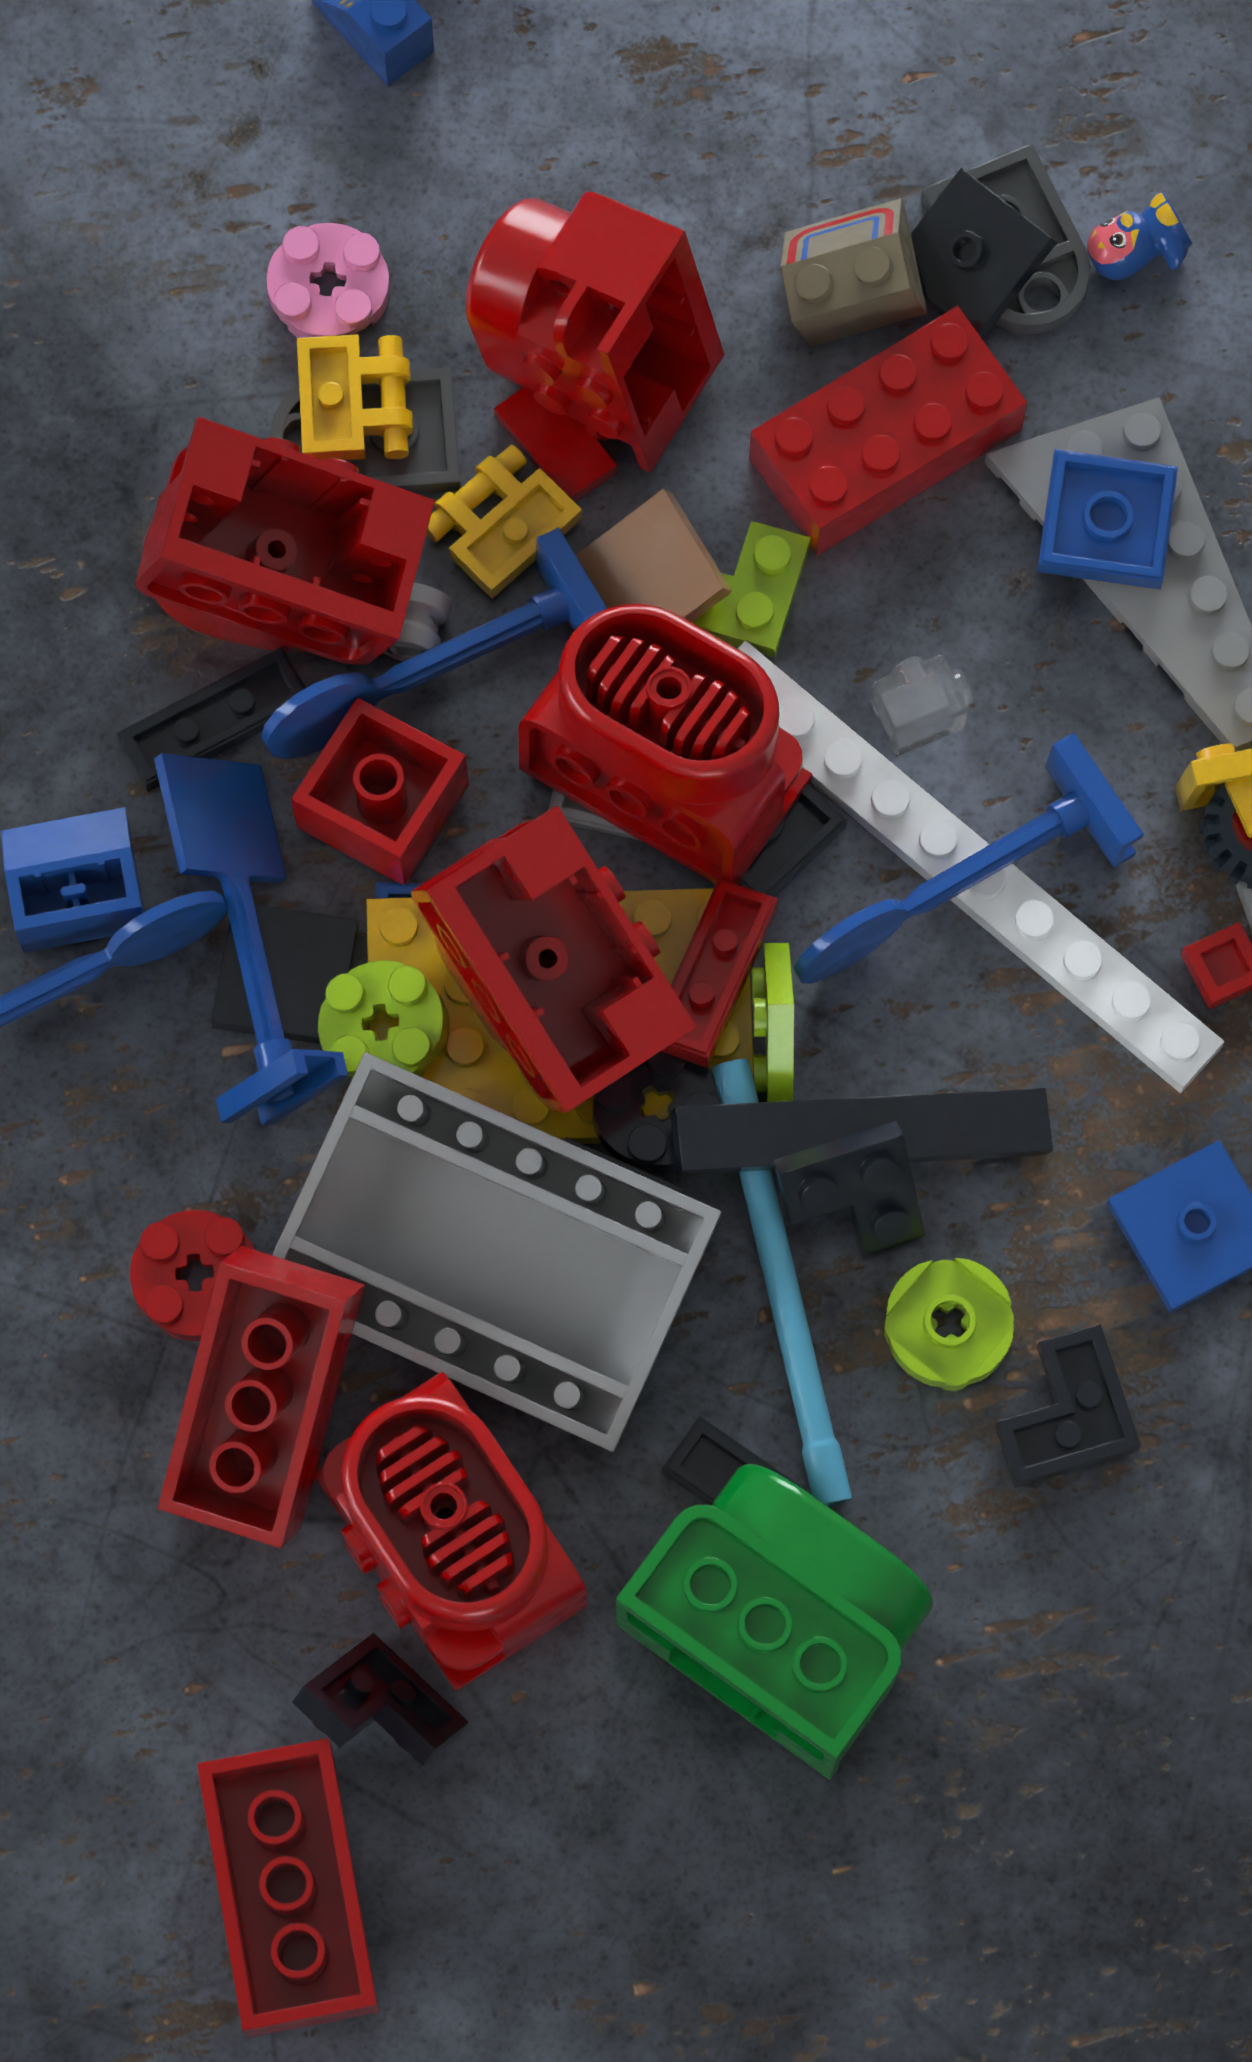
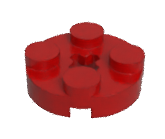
[130,1210,255,1341]

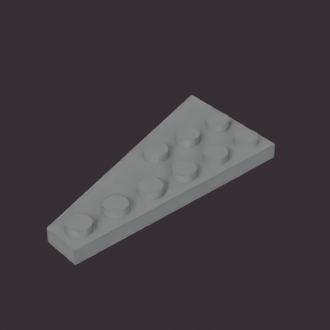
[984,397,1252,752]

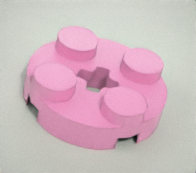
[266,223,390,338]

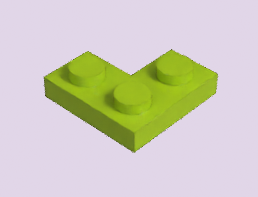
[691,521,811,658]
[751,943,794,1102]

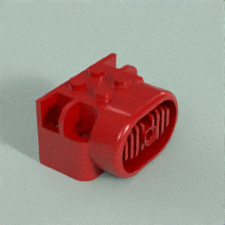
[465,192,725,473]
[135,417,435,665]
[518,604,812,884]
[411,806,697,1113]
[314,1371,587,1692]

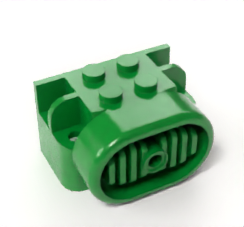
[616,1464,933,1780]

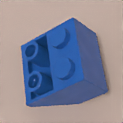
[1,807,145,953]

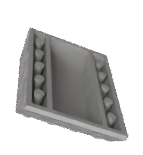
[272,1052,722,1452]

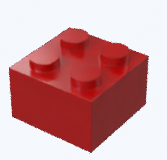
[291,697,469,886]

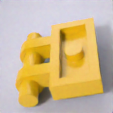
[297,334,414,460]
[426,444,582,599]

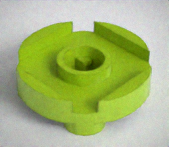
[318,960,449,1080]
[884,1258,1014,1391]

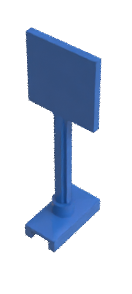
[154,753,348,1125]

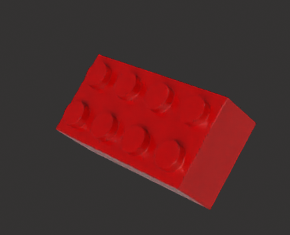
[749,306,1027,556]
[157,1246,365,1548]
[197,1738,380,2038]

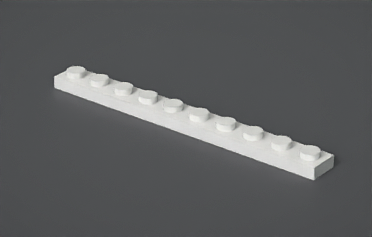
[738,641,1224,1094]

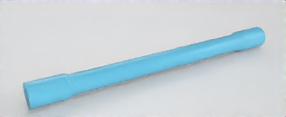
[711,1059,853,1506]

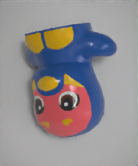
[1087,192,1193,281]

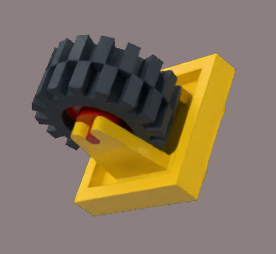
[1174,743,1252,889]

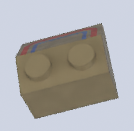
[780,198,927,347]

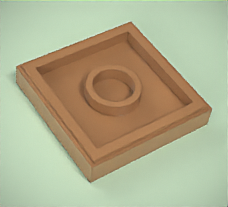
[576,489,732,622]

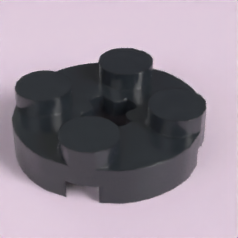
[592,1051,720,1172]

